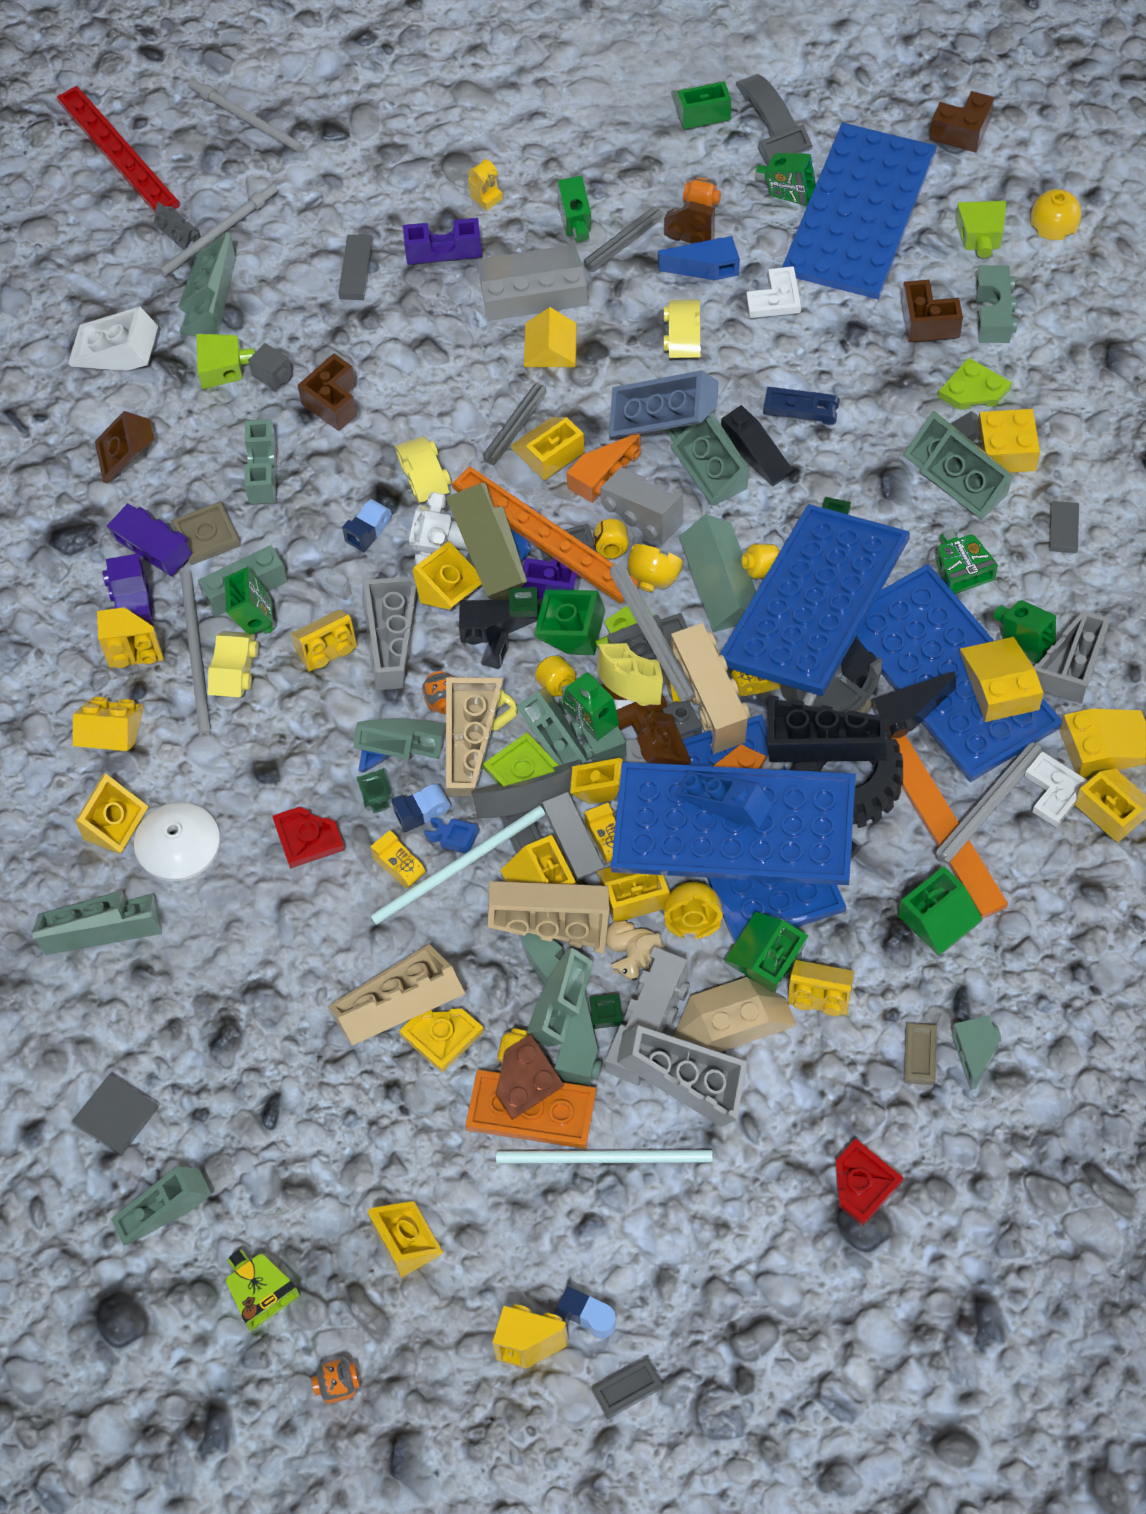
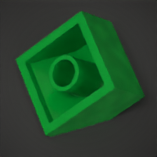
[534,590,605,655]

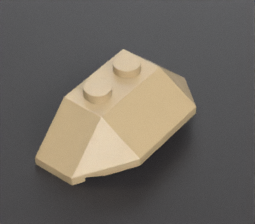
[673,977,796,1052]

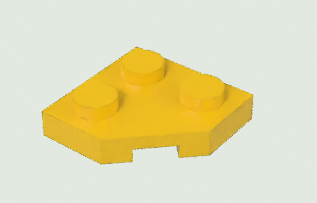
[399,1009,484,1073]

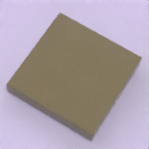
[171,501,241,565]

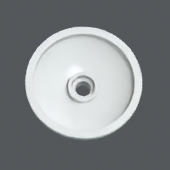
[134,802,220,881]

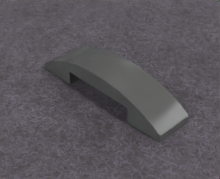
[736,74,797,137]
[471,760,582,818]

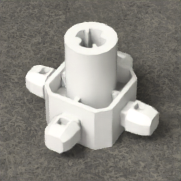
[409,492,468,565]

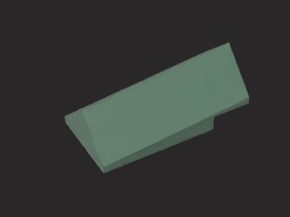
[178,232,236,336]
[903,411,1014,519]
[664,412,749,505]
[679,514,757,633]
[32,890,162,955]

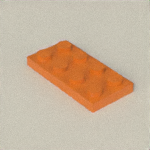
[465,1070,597,1149]

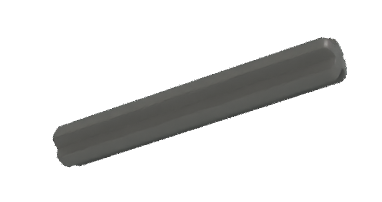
[584,206,662,272]
[483,382,546,465]

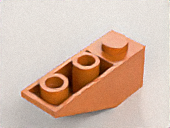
[566,434,641,503]

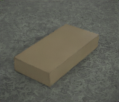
[904,1023,937,1085]

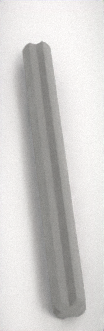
[610,563,695,702]
[935,742,1043,863]

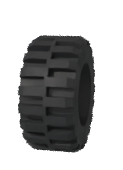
[792,728,903,828]

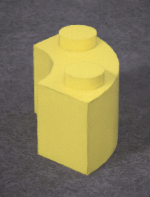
[664,299,700,358]
[394,436,451,503]
[208,631,259,697]
[597,643,663,706]

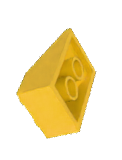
[959,637,1044,722]
[1059,708,1146,778]

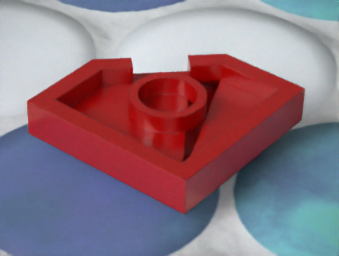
[272,807,345,869]
[835,1138,904,1226]

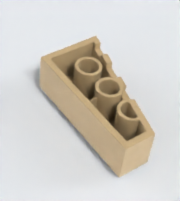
[670,623,750,754]
[446,677,503,796]
[488,881,609,954]
[328,944,465,1045]

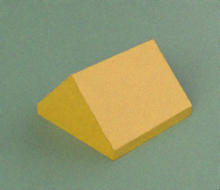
[524,307,577,367]
[412,541,482,610]
[75,774,149,854]
[367,1201,443,1278]

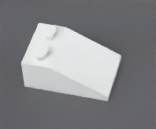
[68,307,158,371]

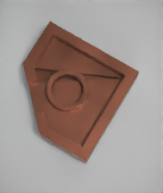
[495,1034,564,1120]

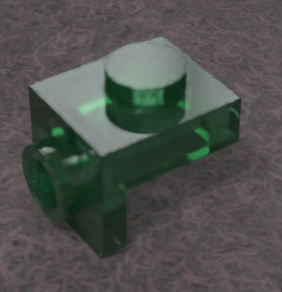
[356,768,393,813]

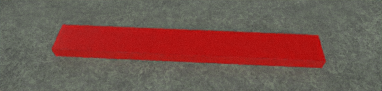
[56,86,180,213]

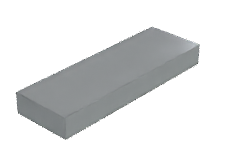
[541,792,604,881]

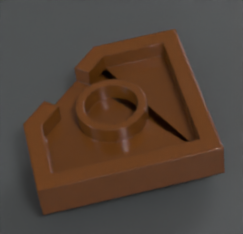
[664,201,715,243]
[636,711,692,765]

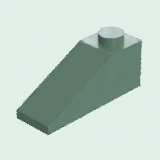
[516,688,588,766]
[555,994,603,1087]
[111,1166,212,1245]

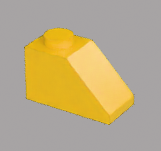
[570,758,623,804]

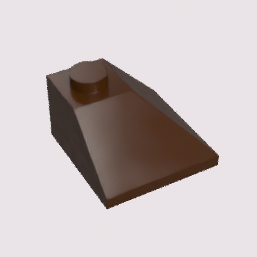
[95,411,155,484]

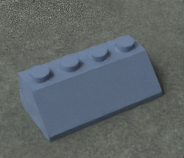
[609,370,719,439]

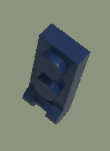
[763,386,840,425]

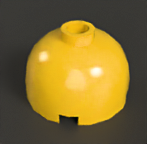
[1030,189,1081,240]
[627,544,684,593]
[664,882,723,939]

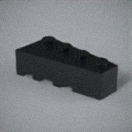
[767,695,887,763]

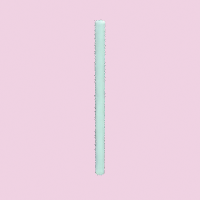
[370,805,546,925]
[496,1150,712,1164]

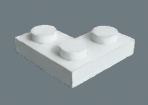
[746,267,801,318]
[1024,752,1088,828]

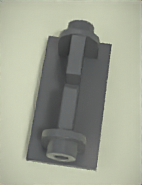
[154,202,200,250]

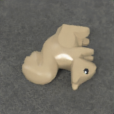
[606,921,665,981]

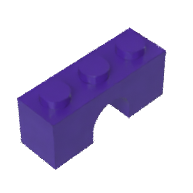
[403,218,482,264]

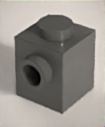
[248,343,292,390]
[662,700,702,739]

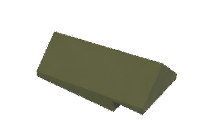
[446,482,527,600]

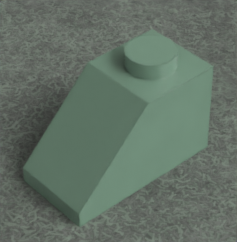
[951,1015,1001,1090]

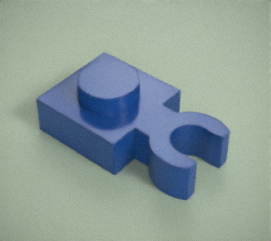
[424,818,479,854]

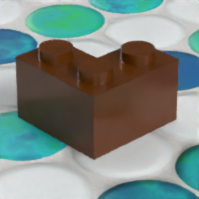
[929,91,995,153]
[901,279,963,342]
[297,353,357,431]

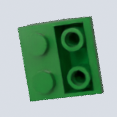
[671,81,731,129]
[898,866,982,956]
[724,912,809,993]

